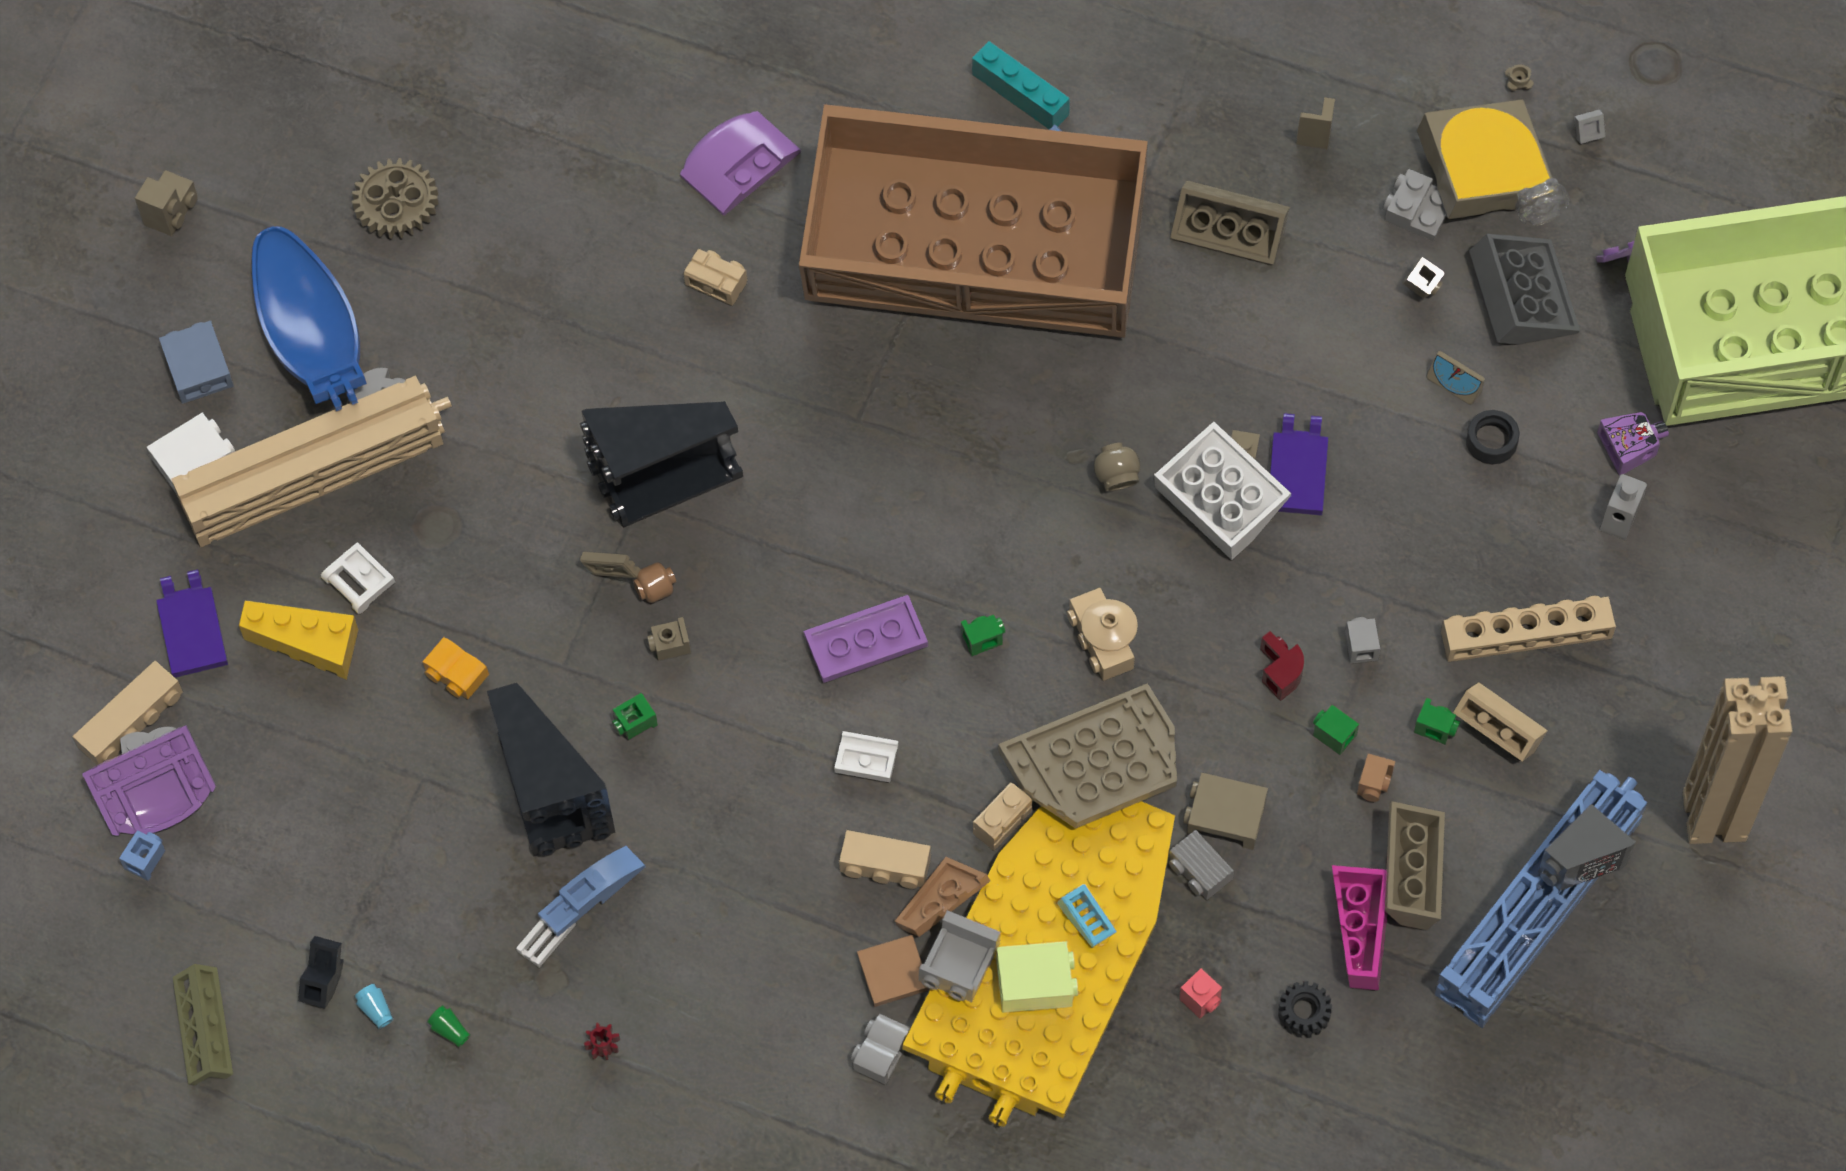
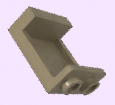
[1183,773,1268,850]

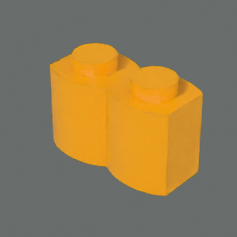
[422,637,489,699]

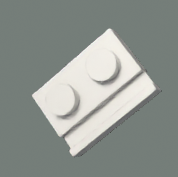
[834,731,898,782]

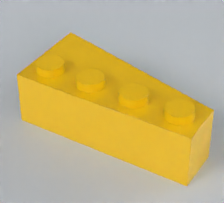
[239,601,358,680]

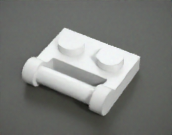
[321,542,395,614]

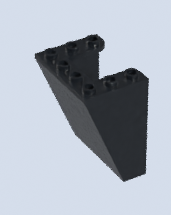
[580,401,743,528]
[487,683,616,857]

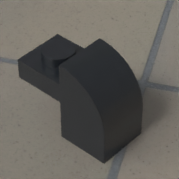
[298,936,344,1008]

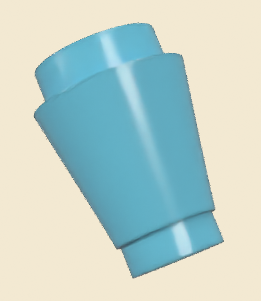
[355,984,394,1029]

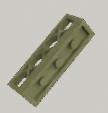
[173,964,233,1085]

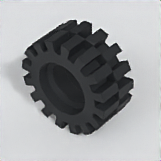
[1278,981,1332,1038]

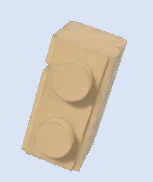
[684,249,747,305]
[973,782,1032,851]

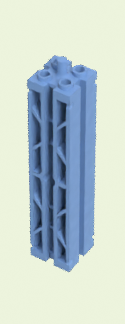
[1435,770,1647,1028]

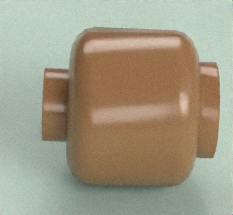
[633,562,676,603]

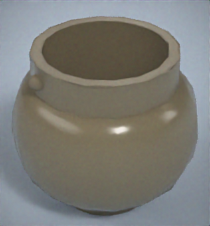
[1094,443,1140,492]

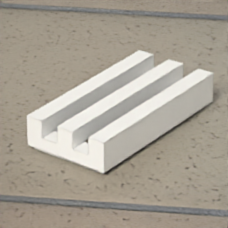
[516,920,576,968]

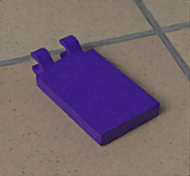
[1270,413,1328,516]
[156,569,228,678]

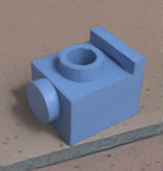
[119,830,165,881]

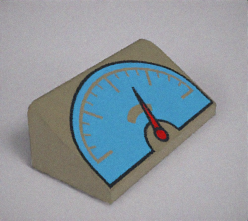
[1427,351,1485,405]

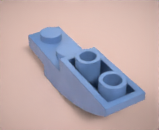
[538,846,645,937]

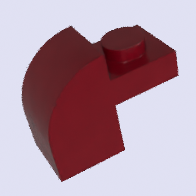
[1260,631,1304,701]

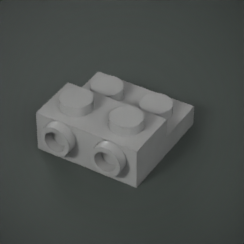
[1383,169,1447,241]

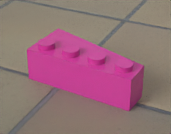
[1332,865,1388,990]

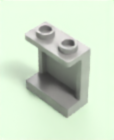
[918,910,1001,1002]

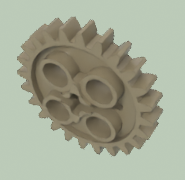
[352,158,439,239]

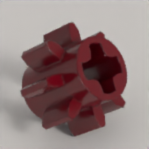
[584,1023,620,1061]

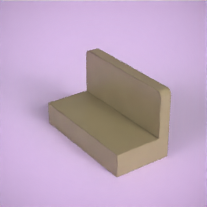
[1296,97,1335,149]

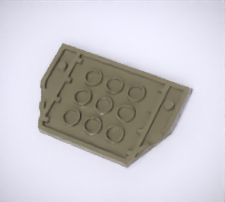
[998,683,1177,828]

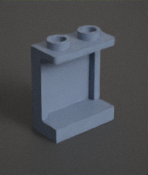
[159,321,234,404]

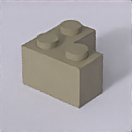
[135,170,198,237]

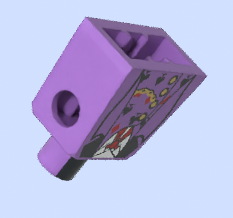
[1597,412,1669,476]

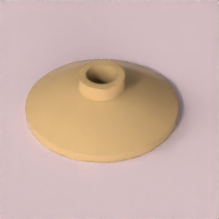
[1081,599,1138,652]

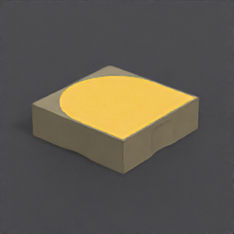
[1417,99,1556,219]

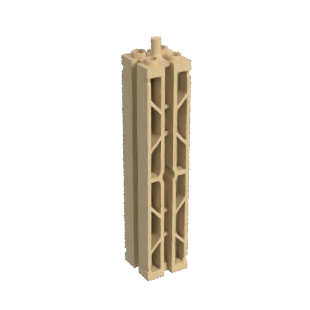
[171,375,452,547]
[1683,676,1792,844]

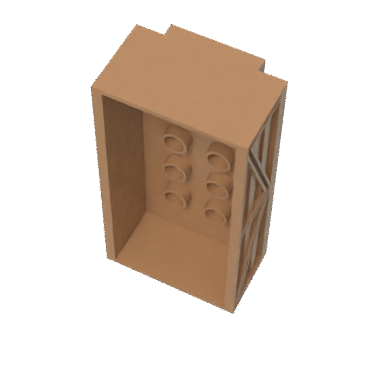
[799,104,1148,338]

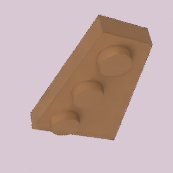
[895,857,991,937]

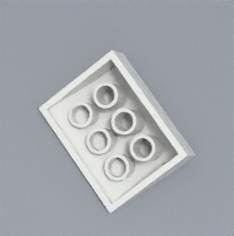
[1154,422,1291,560]

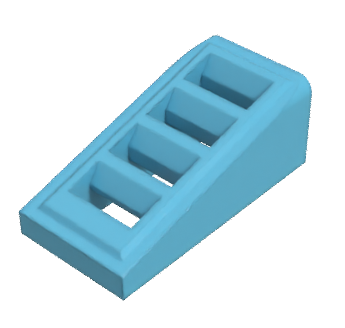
[1057,884,1117,948]

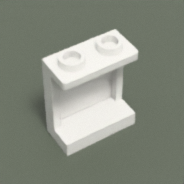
[147,413,235,494]

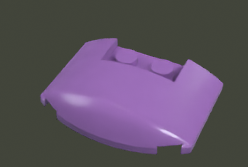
[680,111,801,216]
[82,725,216,836]

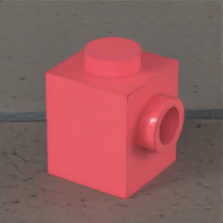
[1179,969,1222,1019]

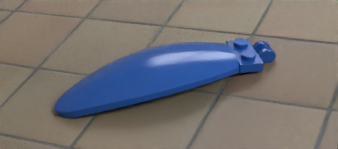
[252,226,367,411]

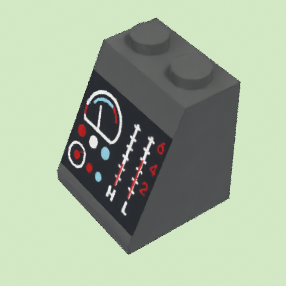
[1538,804,1636,891]

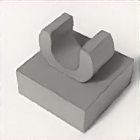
[1575,110,1605,144]

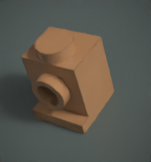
[1357,754,1395,802]

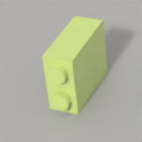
[996,941,1078,1013]

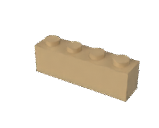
[73,661,183,765]

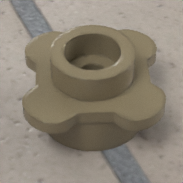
[1505,65,1533,91]

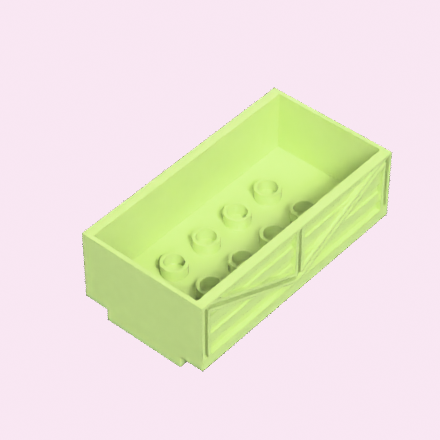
[1625,196,1846,426]

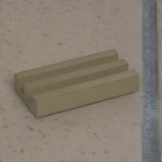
[580,552,641,578]

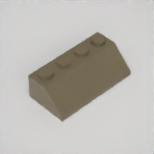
[1170,181,1290,265]
[1385,801,1445,930]

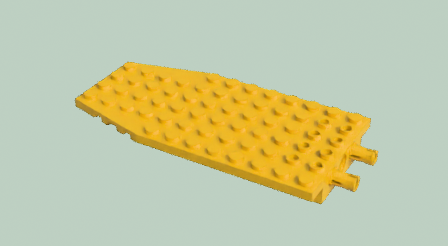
[902,801,1175,1127]

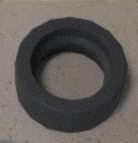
[1466,410,1520,465]

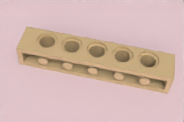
[1441,596,1616,662]

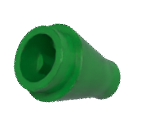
[427,1005,471,1048]

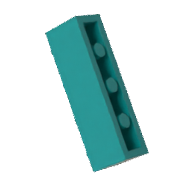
[972,41,1070,129]

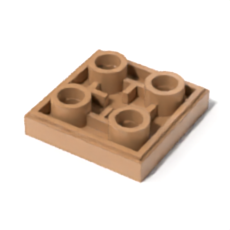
[857,935,930,1007]

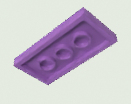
[804,595,928,683]

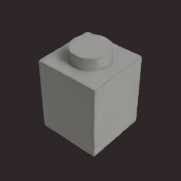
[1345,617,1380,663]

